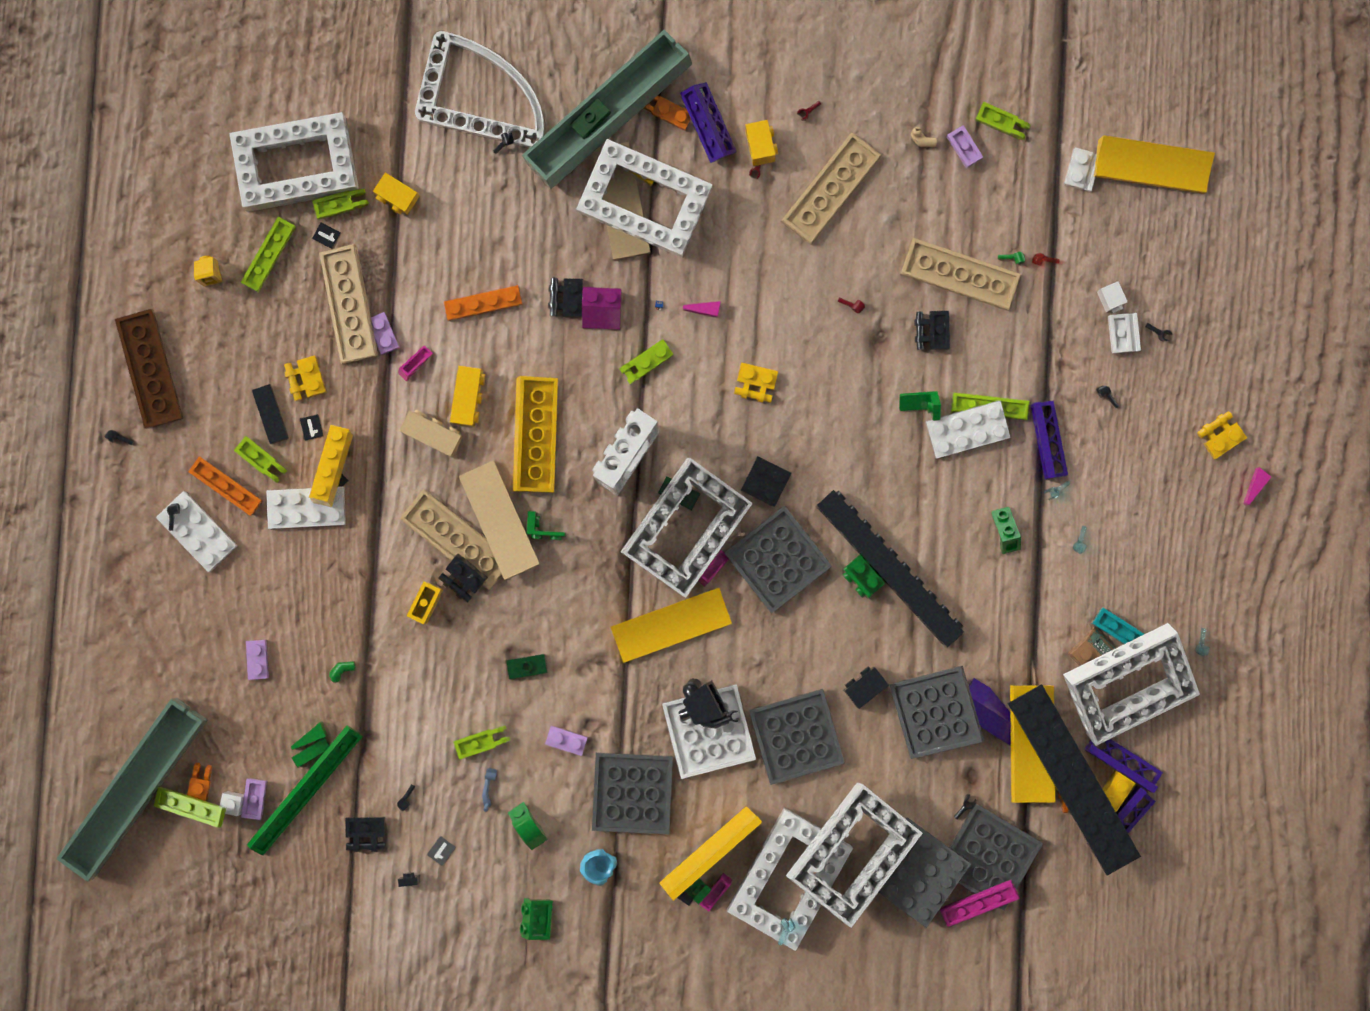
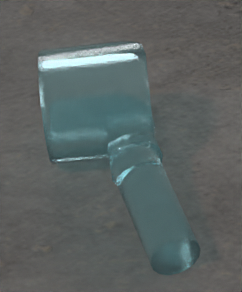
[1044,481,1070,500]
[1073,526,1087,554]
[1195,628,1210,656]
[778,918,795,945]

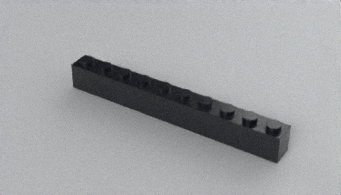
[816,490,964,648]

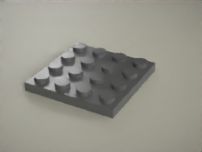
[724,506,832,614]
[889,665,984,759]
[749,689,845,785]
[592,752,673,834]
[949,803,1043,910]
[878,817,971,928]

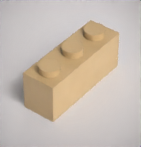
[399,410,463,458]

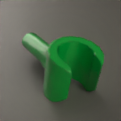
[998,252,1025,264]

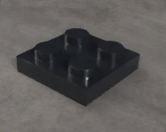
[740,456,792,508]

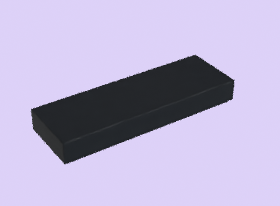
[252,384,289,445]

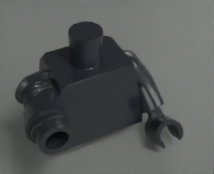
[679,678,740,729]

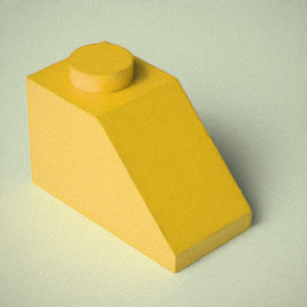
[194,255,223,287]

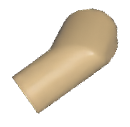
[911,127,937,147]

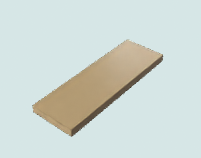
[781,132,882,245]
[592,142,650,260]
[900,238,1021,311]
[319,244,378,364]
[459,460,540,581]
[400,489,502,591]

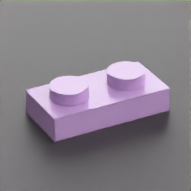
[946,125,983,168]
[371,312,400,355]
[246,640,269,680]
[545,725,588,756]
[241,778,267,820]

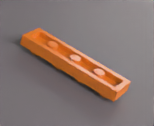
[444,285,523,321]
[188,456,263,516]

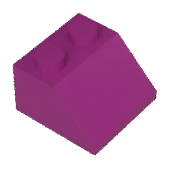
[582,287,622,330]

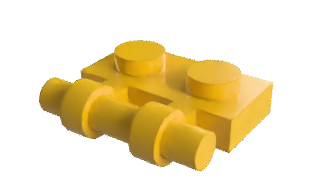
[284,355,327,401]
[734,362,778,403]
[1197,411,1247,459]

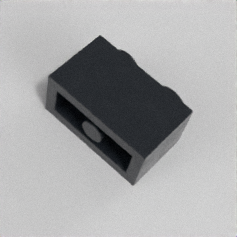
[843,666,889,709]

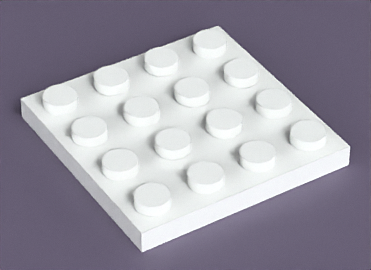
[662,684,756,779]

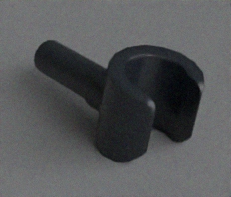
[493,133,514,154]
[1145,323,1172,342]
[1096,386,1119,408]
[104,430,133,445]
[167,503,180,531]
[397,784,415,811]
[954,794,976,820]

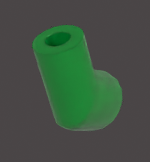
[329,661,355,683]

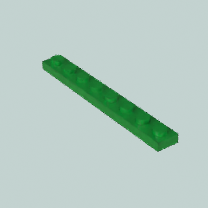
[247,725,363,856]

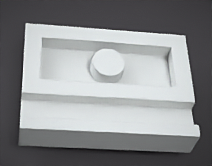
[1064,147,1096,192]
[1108,313,1141,354]

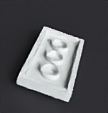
[926,401,1010,459]
[266,487,346,529]
[156,491,238,572]

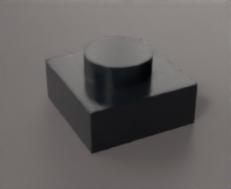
[398,872,420,887]

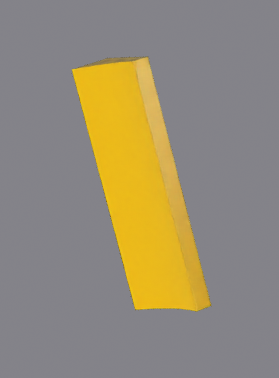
[1094,135,1215,194]
[513,376,558,493]
[610,588,732,663]
[1010,685,1055,803]
[659,806,762,901]

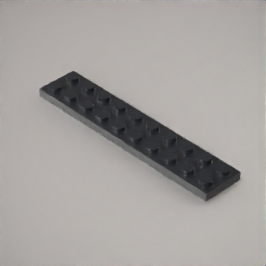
[1007,684,1141,876]

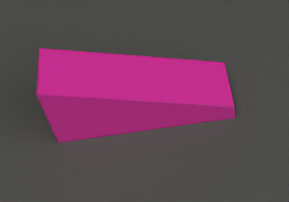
[683,301,721,318]
[398,345,433,381]
[1243,467,1271,505]
[698,550,729,587]
[700,873,733,912]

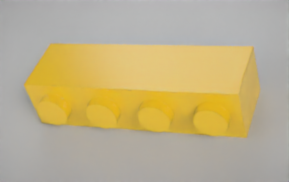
[309,425,353,507]

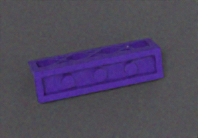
[680,82,737,163]
[1030,400,1068,480]
[1084,739,1163,793]
[1087,786,1156,845]

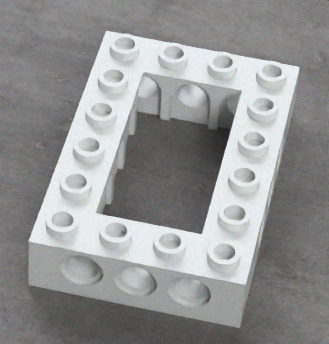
[229,112,359,212]
[576,139,713,258]
[592,408,659,496]
[621,458,753,598]
[1063,623,1200,746]
[786,782,923,928]
[727,807,853,951]

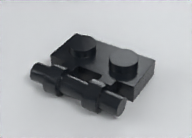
[548,278,583,318]
[914,311,950,350]
[438,553,488,603]
[345,817,386,852]

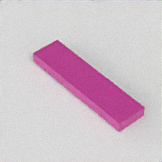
[940,880,1020,927]

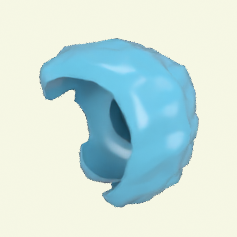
[580,849,617,886]

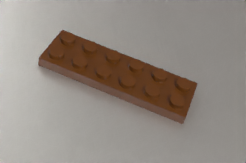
[115,309,183,429]

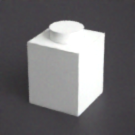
[1097,282,1127,313]
[220,791,244,816]

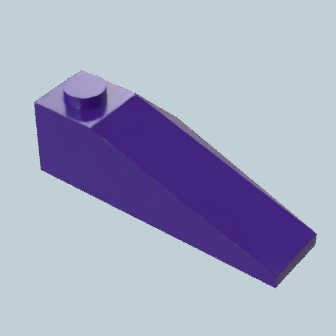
[969,678,1011,746]

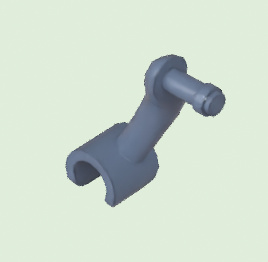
[482,768,497,812]

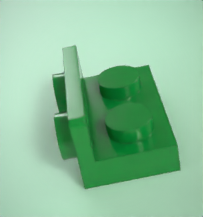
[842,555,885,599]
[520,898,553,940]

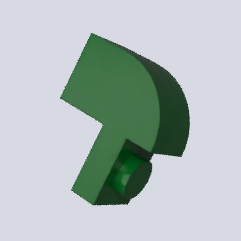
[508,802,548,850]

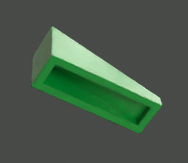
[291,722,328,750]
[291,737,330,768]

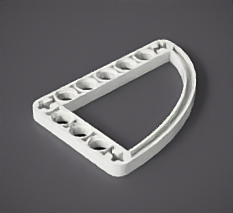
[415,31,544,148]

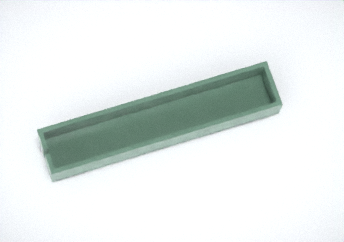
[522,30,692,189]
[56,698,208,882]

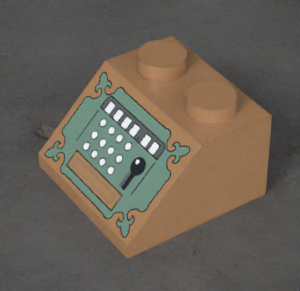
[1067,627,1116,666]

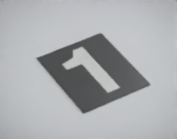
[427,836,456,866]

